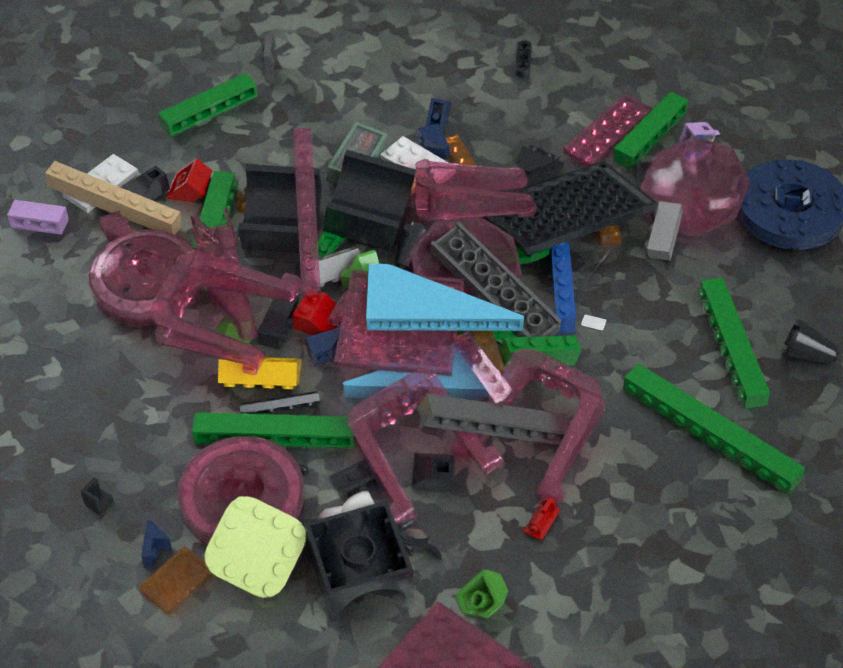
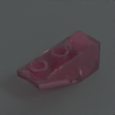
[99,211,142,258]

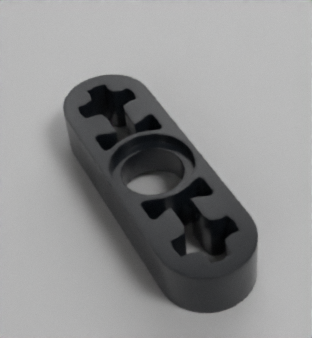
[515,40,532,78]

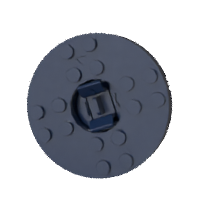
[736,159,843,250]

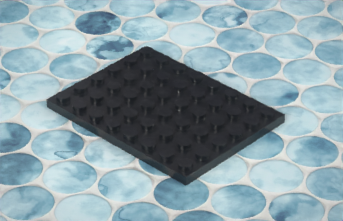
[478,161,658,255]

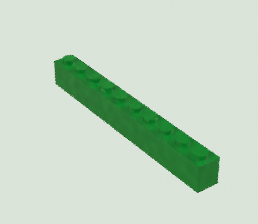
[623,363,805,495]

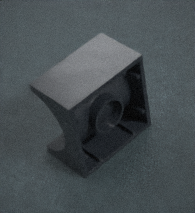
[323,149,416,251]
[238,164,322,254]
[305,501,414,621]

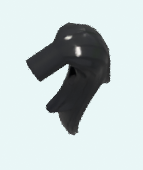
[396,518,442,559]

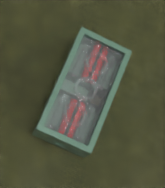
[326,122,387,185]

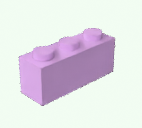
[7,200,69,235]

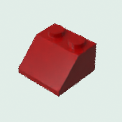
[166,158,213,202]
[293,288,344,335]

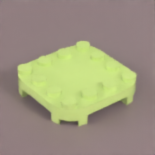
[204,496,306,599]

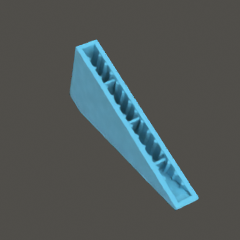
[366,263,524,331]
[343,337,516,400]

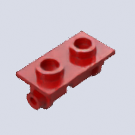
[523,497,561,541]

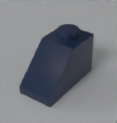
[425,98,452,133]
[416,123,449,159]
[306,327,344,366]

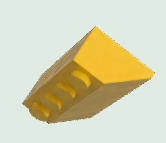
[218,356,302,389]

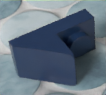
[141,520,172,568]

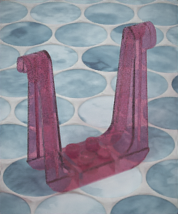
[415,159,536,222]
[190,207,258,341]
[150,250,302,375]
[450,349,605,507]
[347,369,505,525]

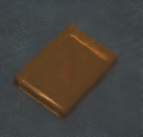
[138,546,213,615]

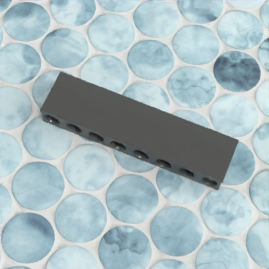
[430,222,562,337]

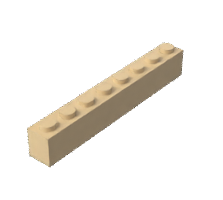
[45,161,182,237]

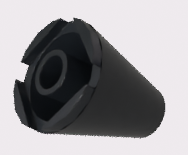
[394,222,437,272]
[782,319,840,364]

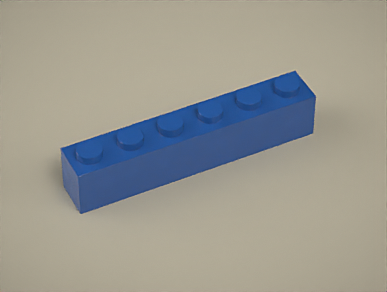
[549,242,576,333]

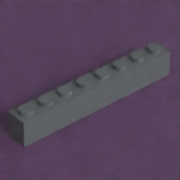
[418,393,573,445]

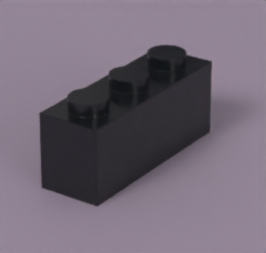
[257,291,299,350]

